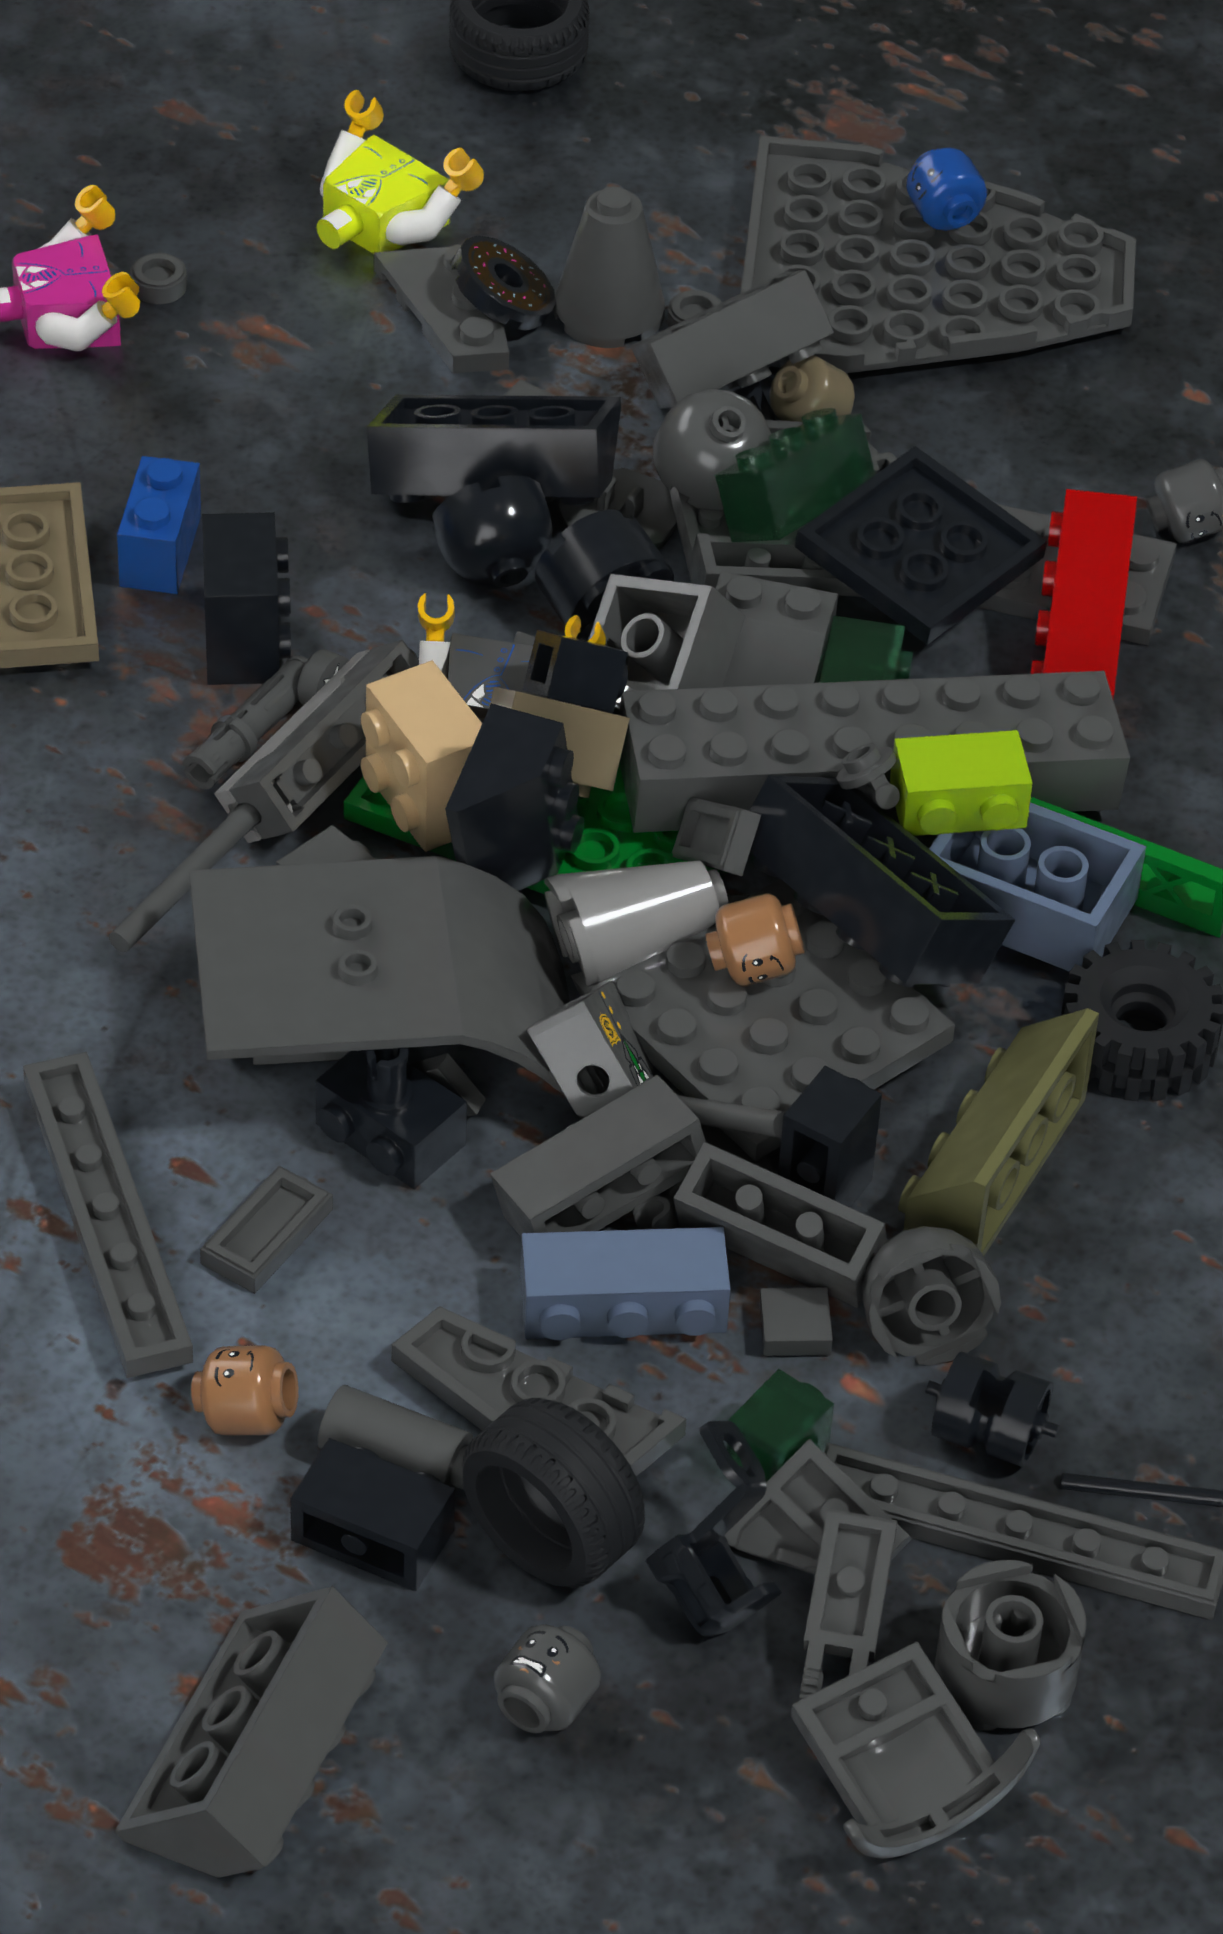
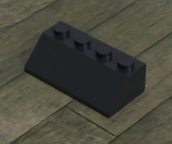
[367,394,621,505]

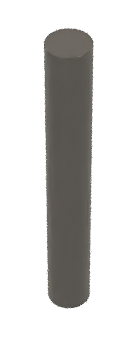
[677,1095,786,1138]

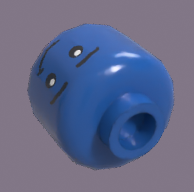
[906,148,988,231]

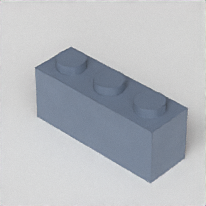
[520,1227,731,1340]

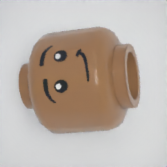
[705,894,805,986]
[191,1345,299,1436]

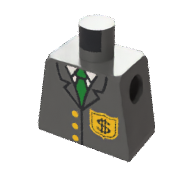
[527,981,655,1119]

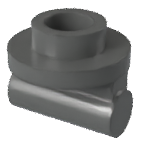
[836,743,900,809]

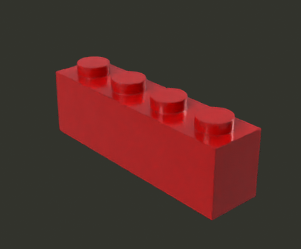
[1031,489,1137,701]

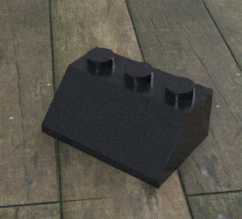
[445,703,584,891]

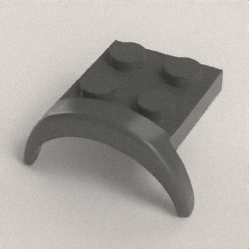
[791,1642,1041,1859]

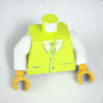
[316,90,484,254]

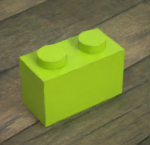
[890,730,1033,836]

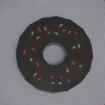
[451,235,556,330]

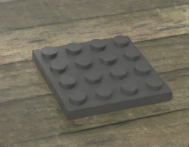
[590,879,955,1162]

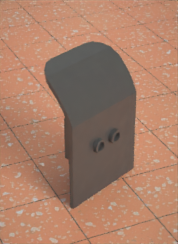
[189,856,570,1094]

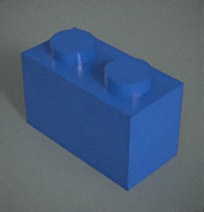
[117,456,201,594]

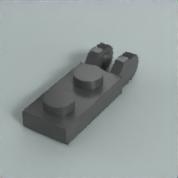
[799,1509,897,1701]

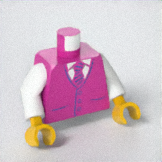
[0,185,140,351]

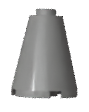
[544,860,728,996]

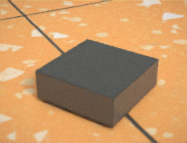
[759,1287,833,1356]

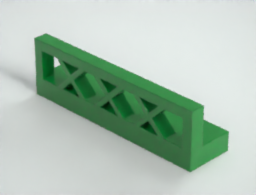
[1030,797,1223,938]

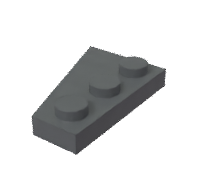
[374,244,509,374]

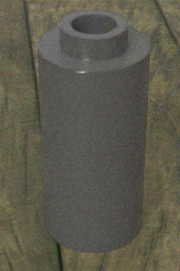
[318,1384,473,1490]

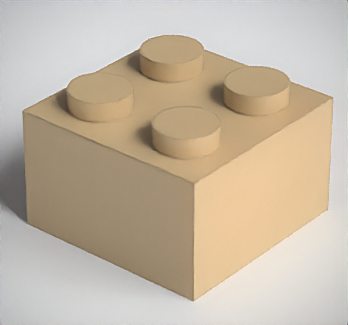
[361,660,482,852]

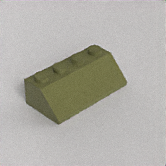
[898,1008,1099,1256]

